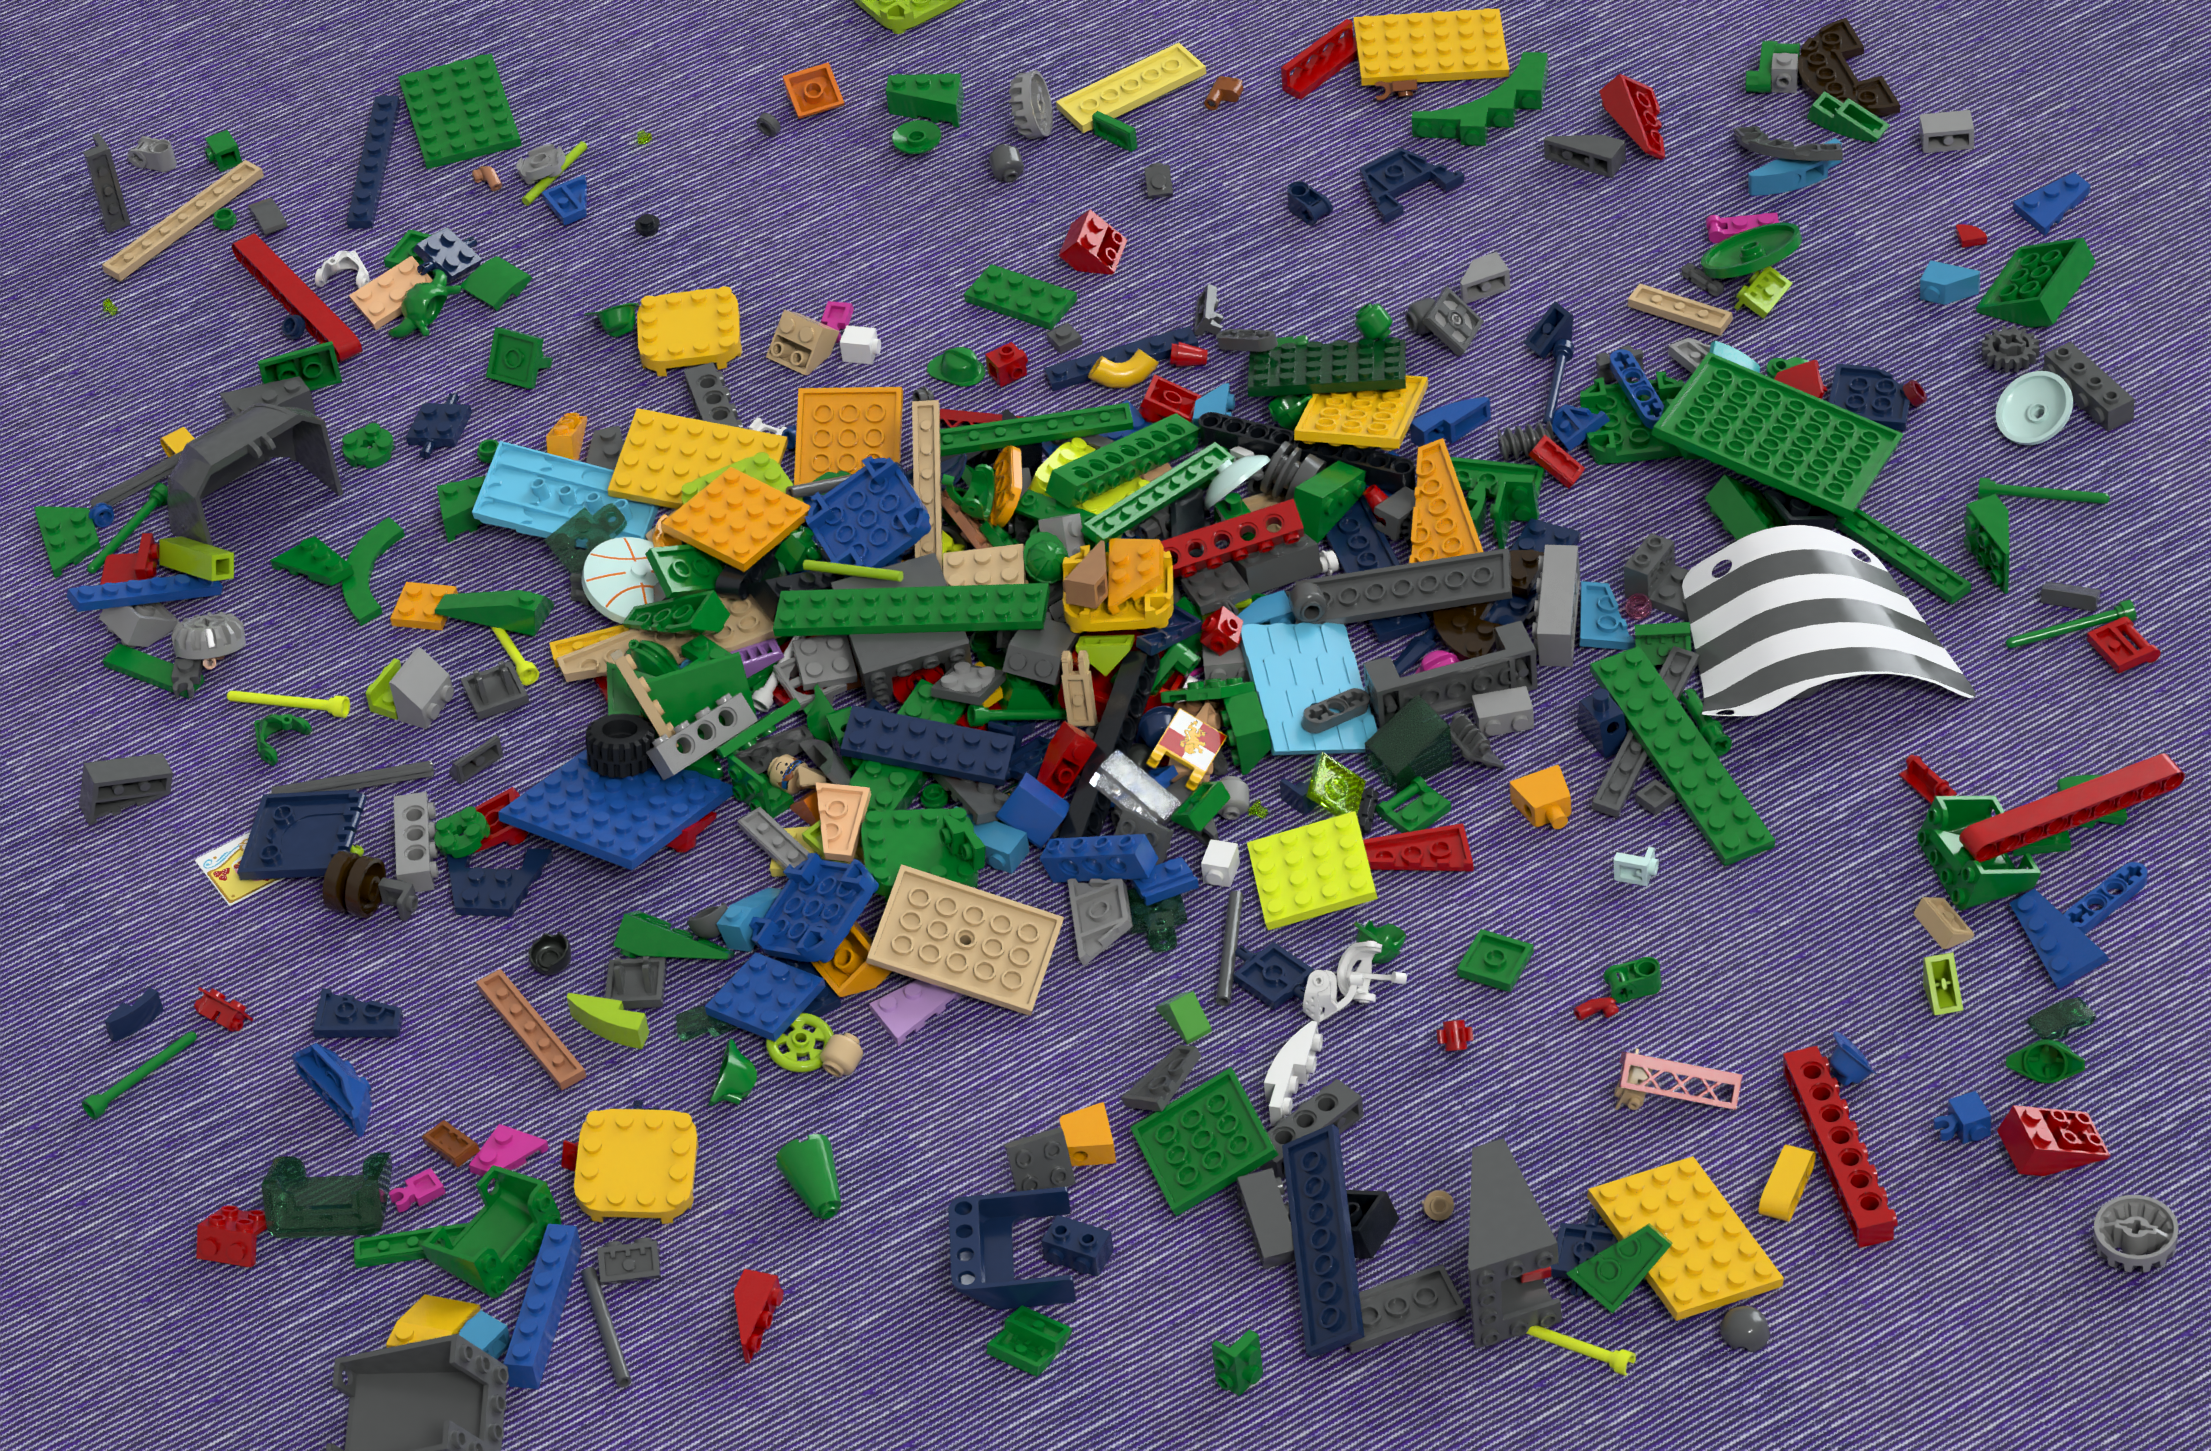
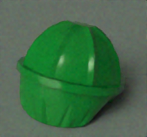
[1268,394,1313,431]
[1023,532,1069,584]
[1354,920,1406,964]

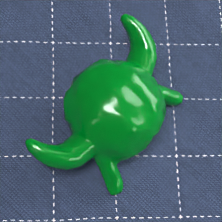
[388,269,461,338]

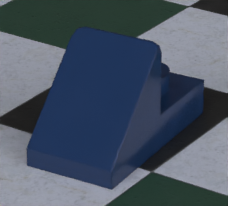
[1523,301,1574,359]
[988,720,1036,751]

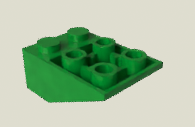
[1963,494,2009,594]

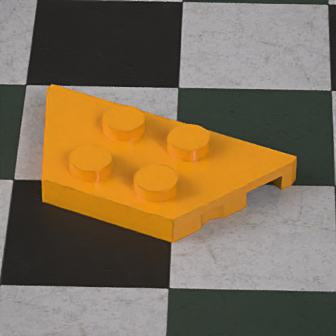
[1108,538,1164,615]

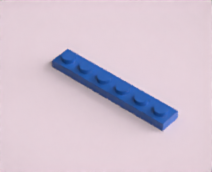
[66,574,223,612]

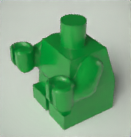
[774,526,823,574]

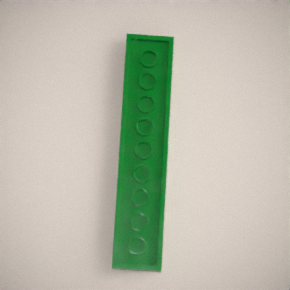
[773,583,1050,637]
[1590,646,1775,867]

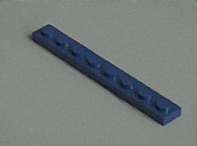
[347,95,400,229]

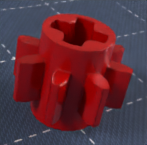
[1436,1020,1474,1051]

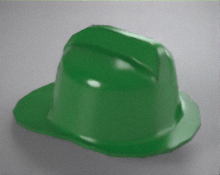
[584,303,640,337]
[927,347,985,387]

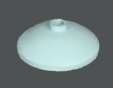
[1996,371,2073,445]
[1204,455,1271,510]

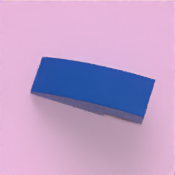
[1410,397,1491,447]

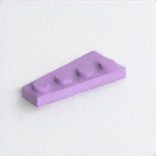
[869,979,964,1046]

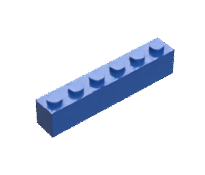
[503,1224,582,1389]

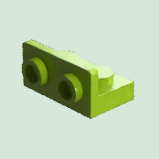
[1734,266,1793,319]
[366,658,401,720]

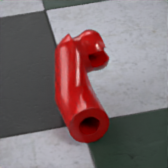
[1573,997,1619,1021]

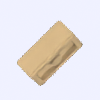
[798,765,833,789]
[1914,897,1974,949]

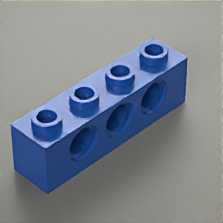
[1039,834,1159,883]

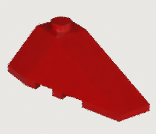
[1599,74,1665,160]

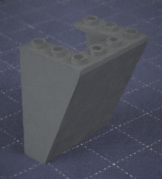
[831,553,972,707]
[1468,1138,1562,1349]
[326,1334,509,1451]

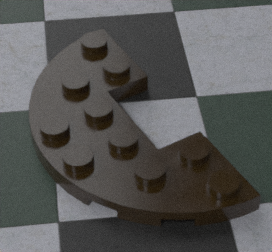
[1798,18,1900,117]
[1433,549,1544,661]

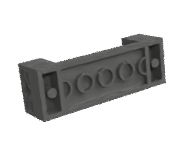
[1624,533,1690,621]
[1363,621,1538,731]

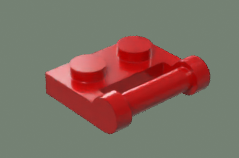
[2087,617,2161,674]

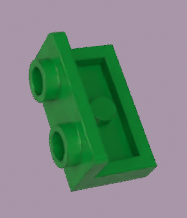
[1212,1329,1263,1396]

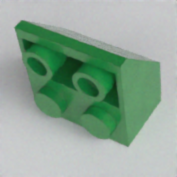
[1221,691,1271,775]

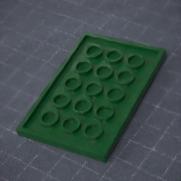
[1248,337,1406,397]

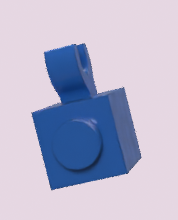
[1933,1091,1991,1144]

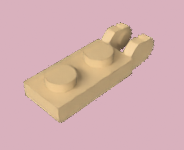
[1061,650,1098,726]

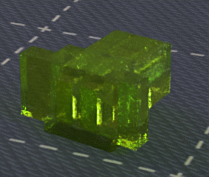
[637,130,652,144]
[103,298,118,316]
[1248,799,1268,819]

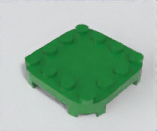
[1580,372,1685,465]
[860,807,979,902]

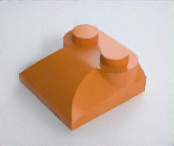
[783,62,845,119]

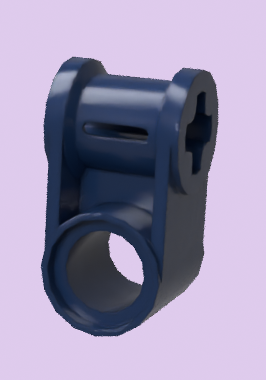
[1287,181,1333,226]

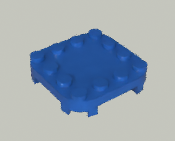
[805,456,931,578]
[749,853,879,963]

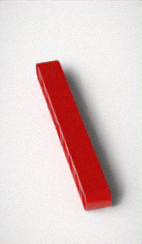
[231,233,362,363]
[1959,753,2185,862]

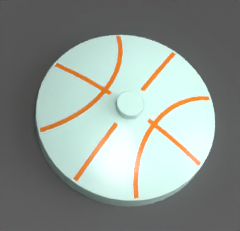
[581,537,659,624]

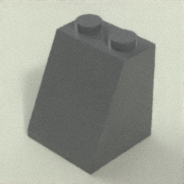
[1002,618,1080,685]

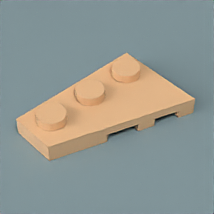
[816,782,871,862]

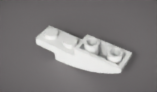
[1264,1021,1323,1126]

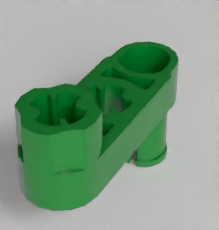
[1746,41,1800,93]
[1110,641,1201,696]

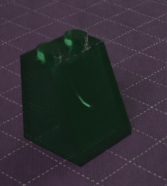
[1364,695,1453,794]

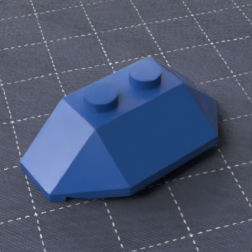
[292,1043,372,1138]

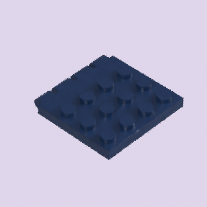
[237,789,367,880]

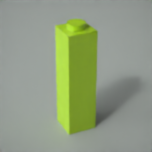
[159,536,234,581]

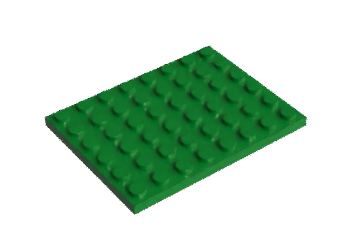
[1651,352,1904,520]

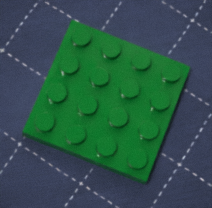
[1130,1067,1279,1217]

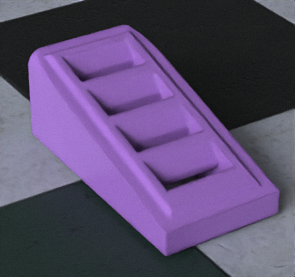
[730,638,785,678]

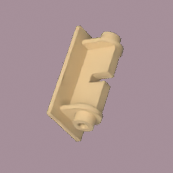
[1614,1048,1653,1110]

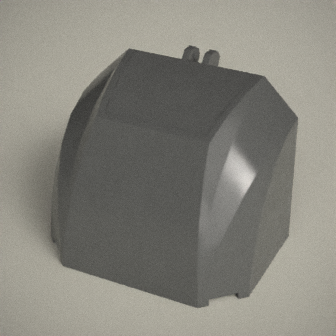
[168,403,343,546]

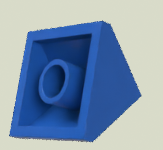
[995,772,1071,849]

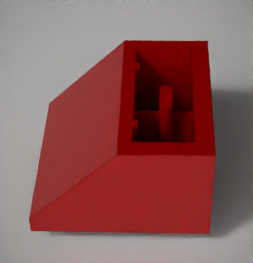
[1058,209,1127,275]

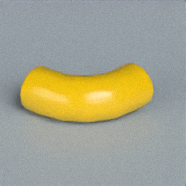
[1088,349,1159,388]

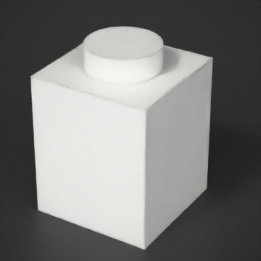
[840,326,881,364]
[1201,839,1240,887]

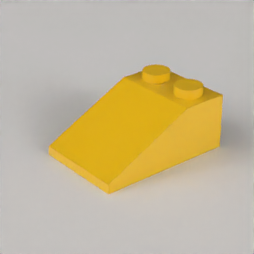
[386,1294,481,1348]

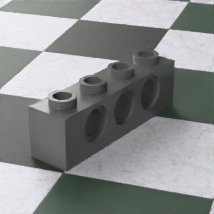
[684,362,743,428]
[1259,1079,1364,1180]

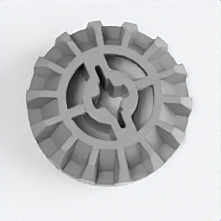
[1008,70,1053,139]
[171,612,246,659]
[2093,1195,2178,1273]

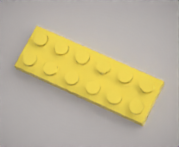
[1056,43,1206,133]

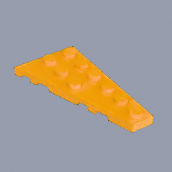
[1409,438,1484,563]

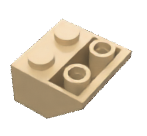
[766,310,840,376]

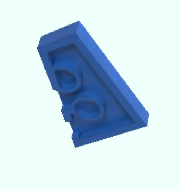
[2013,172,2091,236]

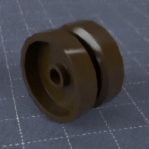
[323,851,386,918]

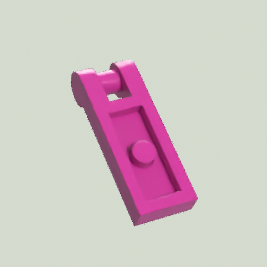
[1706,213,1779,243]

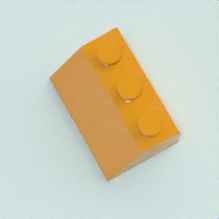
[811,921,892,997]

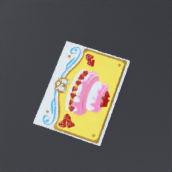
[195,832,285,906]

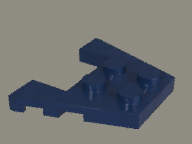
[1360,148,1464,223]
[1136,604,1202,656]
[447,848,553,917]

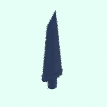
[1393,628,1437,676]

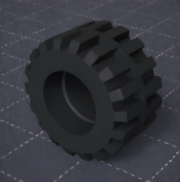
[585,713,655,778]

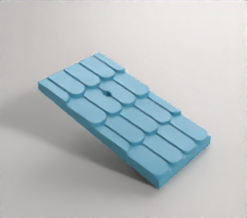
[472,441,660,550]
[1240,622,1382,755]

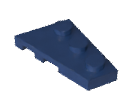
[313,988,403,1038]

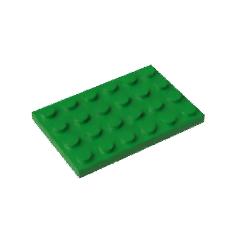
[398,53,522,169]

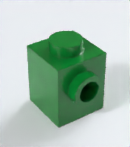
[204,130,242,172]

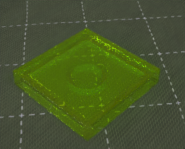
[1306,751,1366,816]

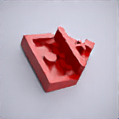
[1774,360,1827,399]

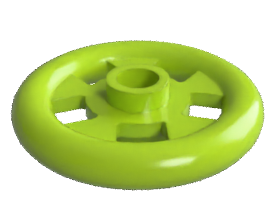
[766,1013,834,1073]

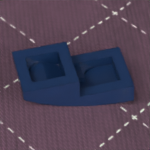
[105,988,164,1042]

